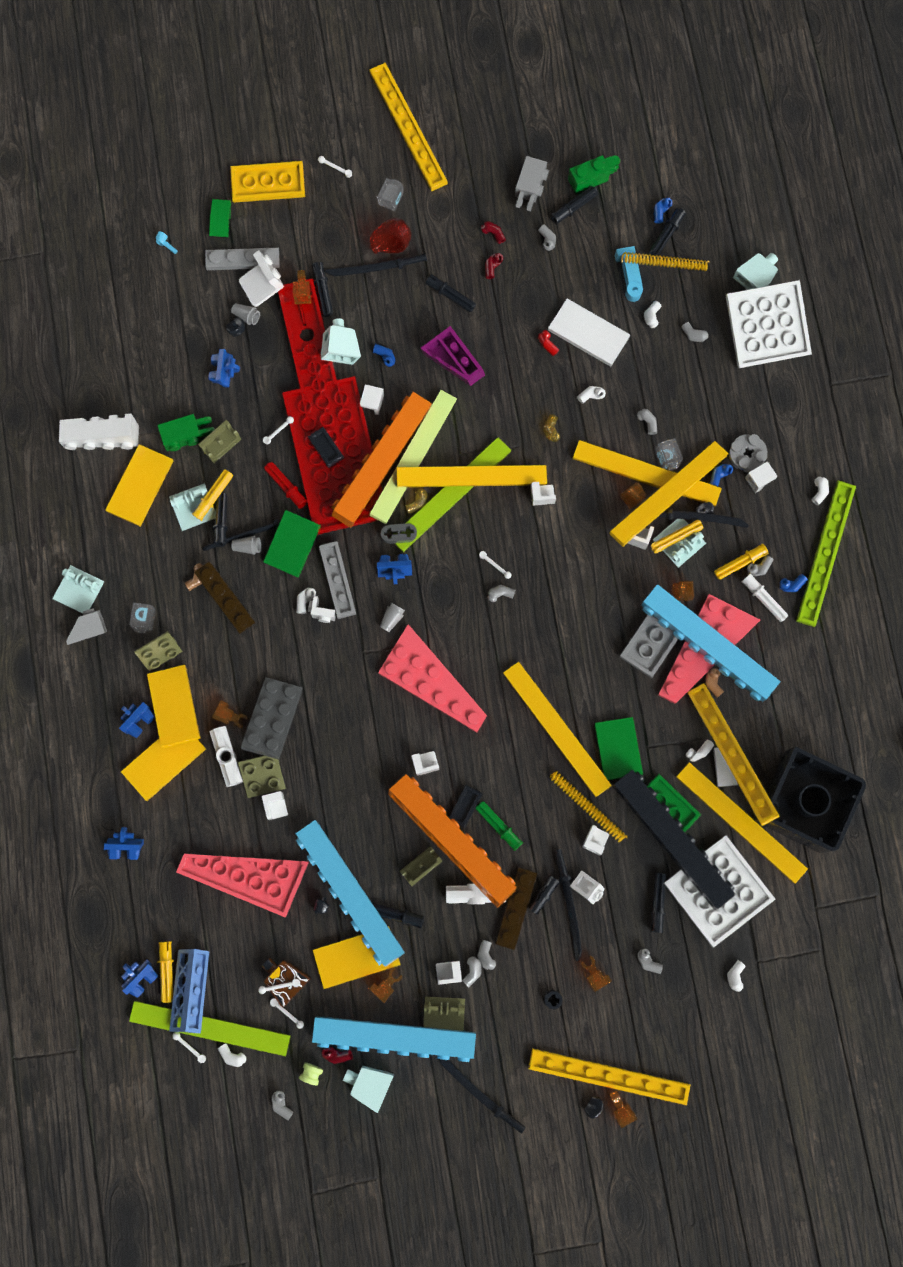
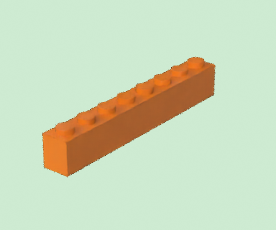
[332,392,432,528]
[388,774,516,908]

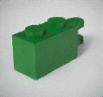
[568,155,620,194]
[158,414,215,451]

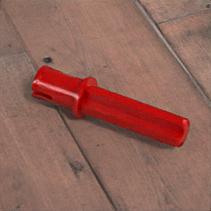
[264,462,308,509]

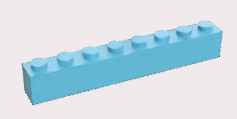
[641,584,781,702]
[296,820,405,967]
[312,1016,476,1062]

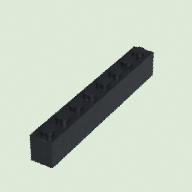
[613,770,736,910]

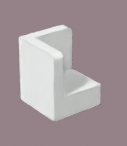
[360,384,384,415]
[745,461,777,493]
[531,482,556,506]
[628,526,654,550]
[412,751,439,776]
[262,791,288,820]
[582,825,609,856]
[436,961,462,985]

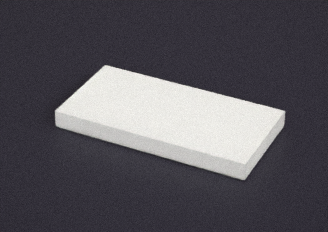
[548,299,630,367]

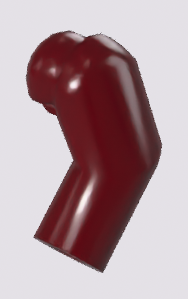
[481,221,506,244]
[485,253,503,279]
[322,1047,353,1064]

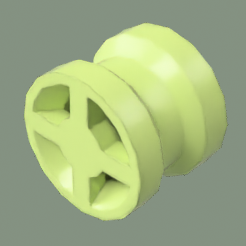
[299,1062,323,1086]

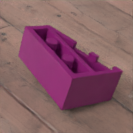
[420,326,485,386]

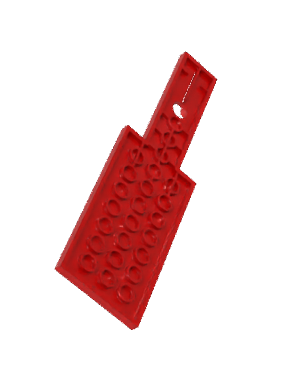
[278,278,383,535]

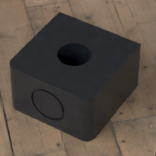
[754,746,866,853]

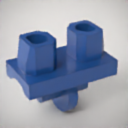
[209,349,240,387]
[377,554,412,584]
[119,702,155,738]
[104,827,144,860]
[121,959,158,998]

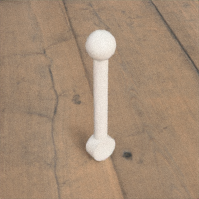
[318,156,352,178]
[263,416,294,444]
[479,551,511,579]
[258,979,300,994]
[270,998,304,1029]
[172,1032,206,1063]

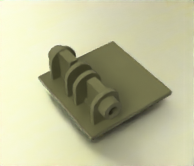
[134,631,183,672]
[238,756,286,798]
[424,996,465,1031]

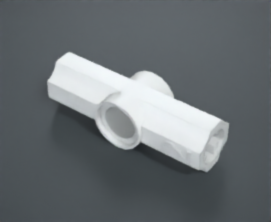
[209,726,243,787]
[446,884,506,904]

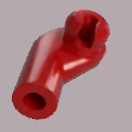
[538,330,559,356]

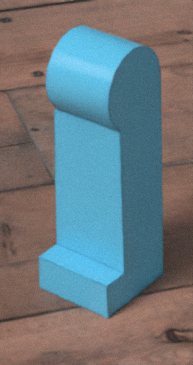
[614,246,643,302]

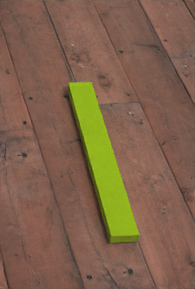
[390,438,511,552]
[796,480,856,627]
[129,1001,291,1056]

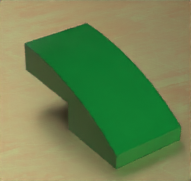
[209,199,231,237]

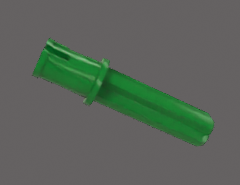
[476,801,524,851]

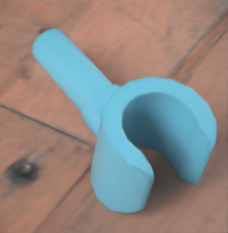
[156,231,178,254]

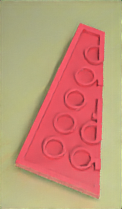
[658,594,760,704]
[378,624,487,733]
[176,854,309,917]

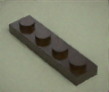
[194,561,255,634]
[496,868,537,950]

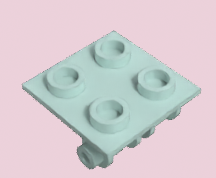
[169,483,216,531]
[653,519,706,568]
[52,565,104,613]

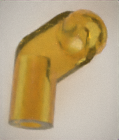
[543,414,560,442]
[405,488,428,514]

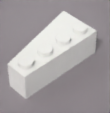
[59,414,139,450]

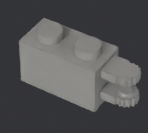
[515,156,549,211]

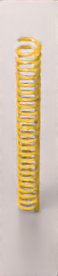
[621,252,709,271]
[550,771,627,842]

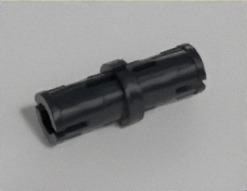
[527,876,560,915]

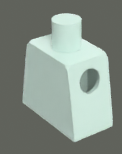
[733,253,778,290]
[321,319,361,365]
[343,1066,394,1113]

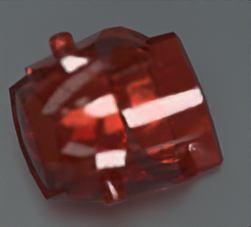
[370,218,411,254]

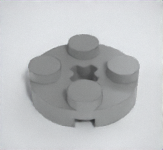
[729,434,767,472]

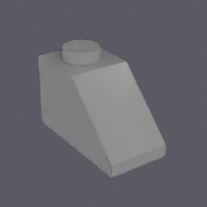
[66,608,107,645]

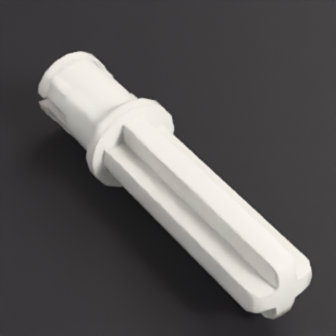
[742,573,788,622]

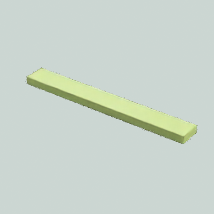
[370,390,457,524]

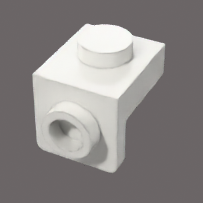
[308,596,336,623]

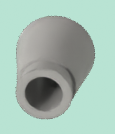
[231,303,260,325]
[232,536,261,555]
[380,603,405,632]

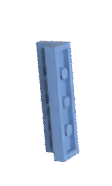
[169,949,209,1033]

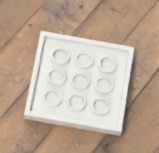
[726,280,812,368]
[665,835,775,948]

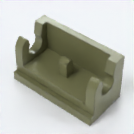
[198,420,242,463]
[400,846,443,886]

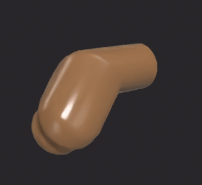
[185,563,203,591]
[705,668,724,698]

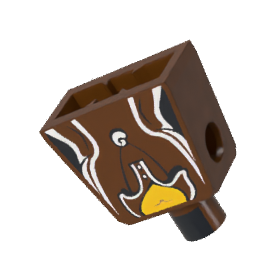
[262,958,311,1008]

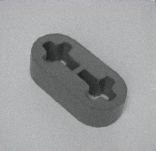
[381,523,417,544]

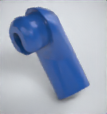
[654,197,672,224]
[373,344,395,367]
[709,464,733,487]
[780,574,808,592]

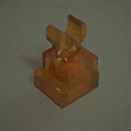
[293,270,312,304]
[620,482,646,509]
[672,581,694,601]
[212,700,248,728]
[581,956,612,992]
[370,968,402,1003]
[609,1091,637,1128]

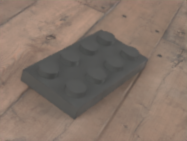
[241,677,303,760]

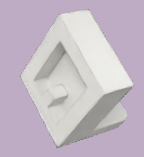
[570,871,604,904]

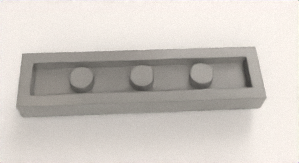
[206,248,280,270]
[319,541,356,619]

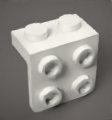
[239,250,284,307]

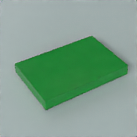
[264,510,321,577]
[594,717,643,780]
[647,774,701,832]

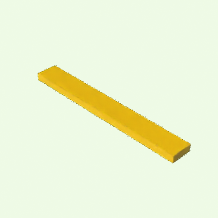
[369,63,448,191]
[573,440,722,507]
[610,441,728,547]
[396,465,547,487]
[503,662,612,798]
[687,683,780,826]
[676,762,808,884]
[528,1048,690,1105]

